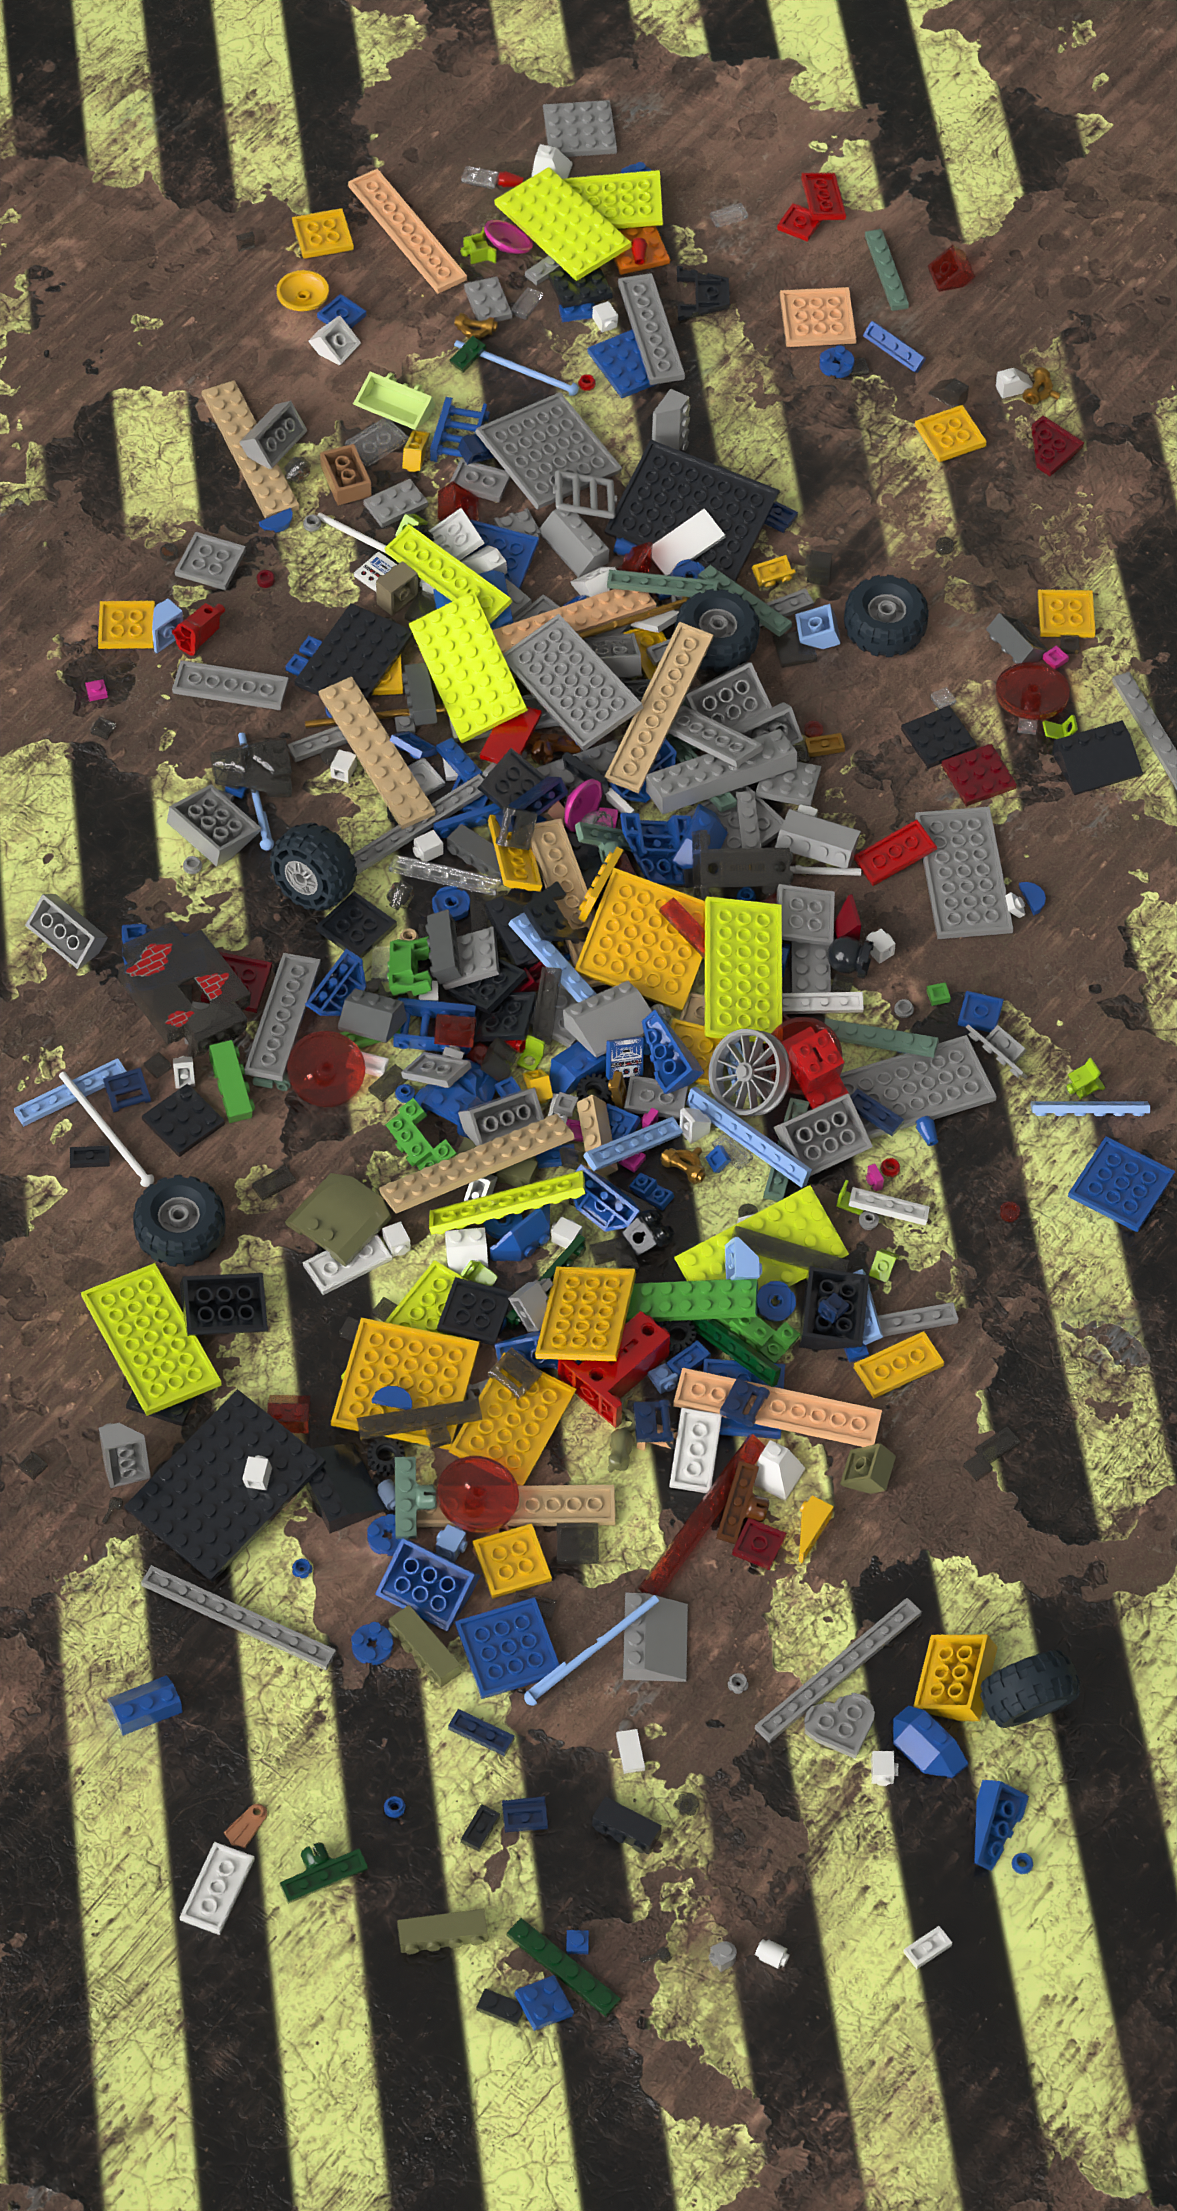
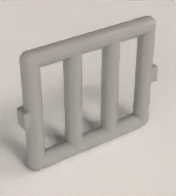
[553,470,617,519]

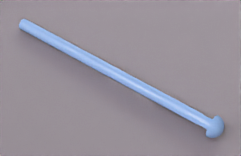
[454,340,579,396]
[238,733,274,851]
[524,1595,659,1706]

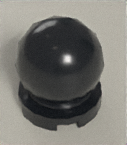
[827,936,874,979]

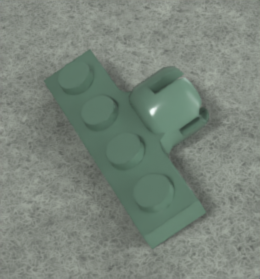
[575,822,632,865]
[395,1457,437,1539]

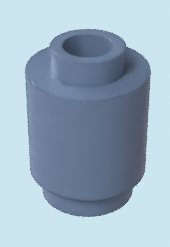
[378,1479,395,1511]

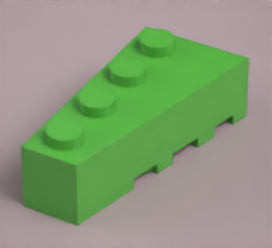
[209,1040,255,1123]

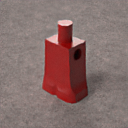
[172,603,225,656]

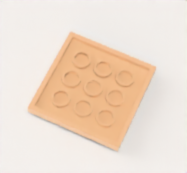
[780,287,856,347]

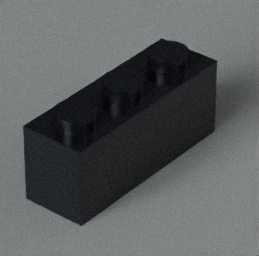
[592,1796,662,1855]

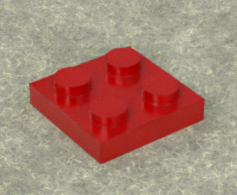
[777,203,822,242]

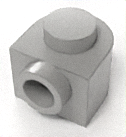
[709,1941,736,1972]

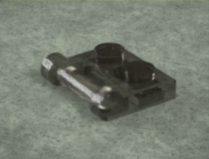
[496,806,538,850]
[487,1347,542,1400]

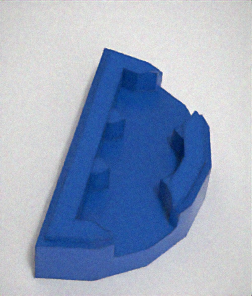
[259,508,293,532]
[1019,882,1046,915]
[372,1386,412,1411]

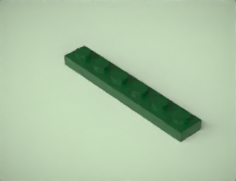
[506,1234,586,1331]
[686,1319,781,1387]
[507,1918,621,2017]

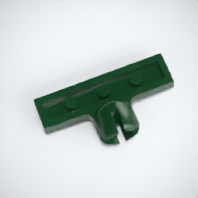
[279,1842,368,1904]

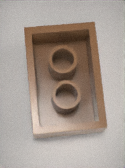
[320,444,372,505]

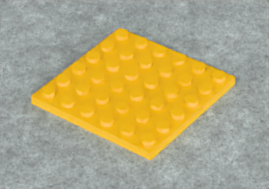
[575,868,705,1012]
[331,1318,479,1450]

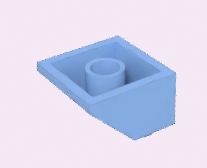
[152,599,183,653]
[795,604,841,649]
[725,1237,762,1280]

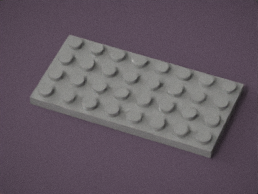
[503,614,644,751]
[915,807,1013,939]
[840,1035,997,1139]

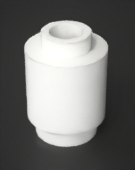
[755,1939,789,1969]

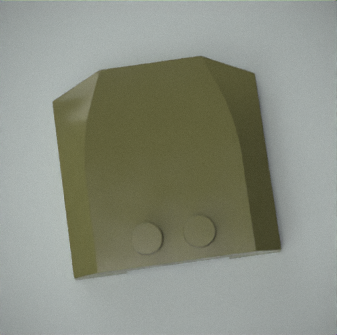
[285,1173,391,1267]

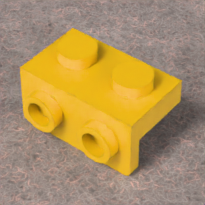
[752,555,796,588]

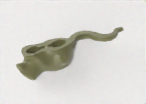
[608,1390,635,1473]

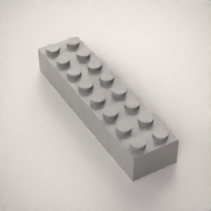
[646,729,797,815]

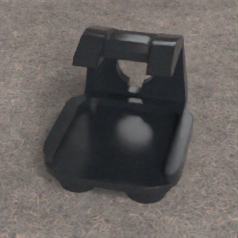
[622,1209,675,1257]

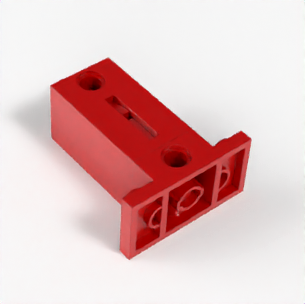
[781,1026,849,1109]
[558,1311,670,1428]

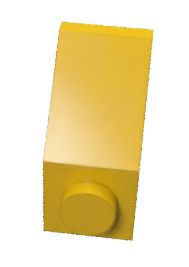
[522,1069,553,1104]

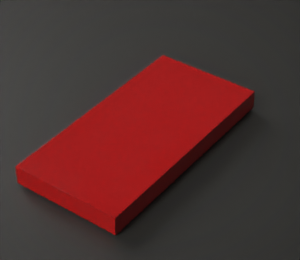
[801,173,846,220]
[480,706,542,764]
[853,819,937,886]

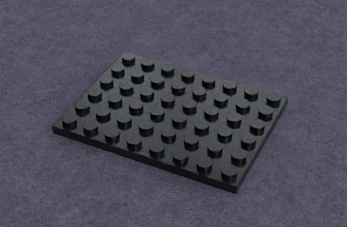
[604,439,780,583]
[124,1389,326,1583]

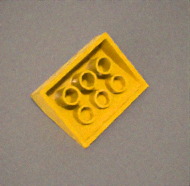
[913,1634,998,1721]

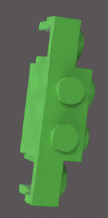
[387,936,432,996]
[385,1098,458,1170]
[714,1316,801,1364]

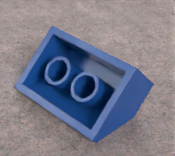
[107,1675,182,1736]

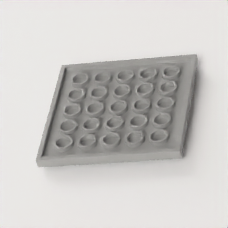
[475,392,622,510]

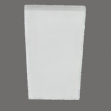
[646,509,726,576]
[303,1234,392,1295]
[669,1408,722,1494]
[180,1842,255,1935]

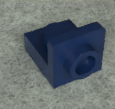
[818,1292,849,1323]

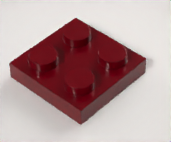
[732,1518,787,1570]

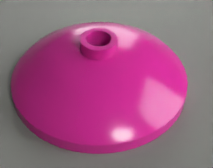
[484,220,533,254]
[564,779,602,832]

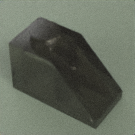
[929,378,969,408]

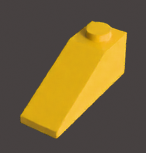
[402,430,430,472]
[799,1495,834,1563]

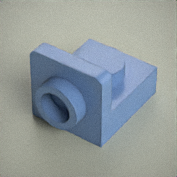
[648,1363,678,1394]

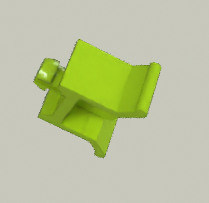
[461,227,496,265]
[1066,1058,1105,1100]

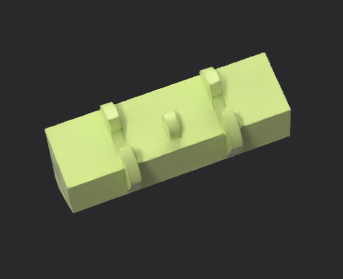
[353,372,436,430]

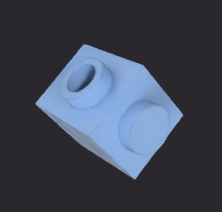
[436,1524,468,1562]

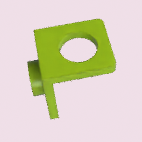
[395,514,428,536]
[1043,715,1078,739]
[517,1035,545,1071]
[836,1180,864,1215]
[869,1248,900,1282]
[460,1260,498,1286]

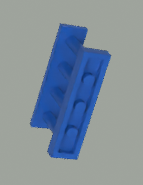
[430,397,490,462]
[393,998,476,1055]

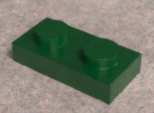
[449,336,486,373]

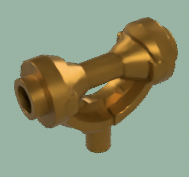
[455,313,498,340]
[1022,367,1061,404]
[660,1147,706,1185]

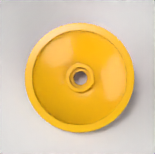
[277,270,329,311]

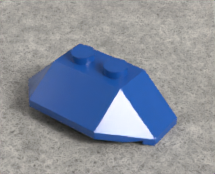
[609,738,677,803]
[672,804,728,869]
[305,949,366,1016]
[549,1041,606,1095]
[574,1164,641,1232]
[490,1203,550,1261]
[893,1706,968,1778]

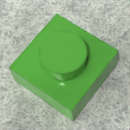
[926,983,951,1006]

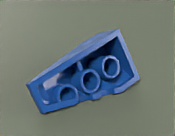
[641,1009,704,1094]
[495,1330,581,1370]
[975,1780,1029,1871]

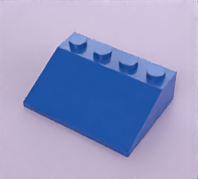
[375,1538,481,1631]

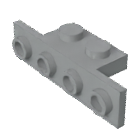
[966,1025,1028,1080]

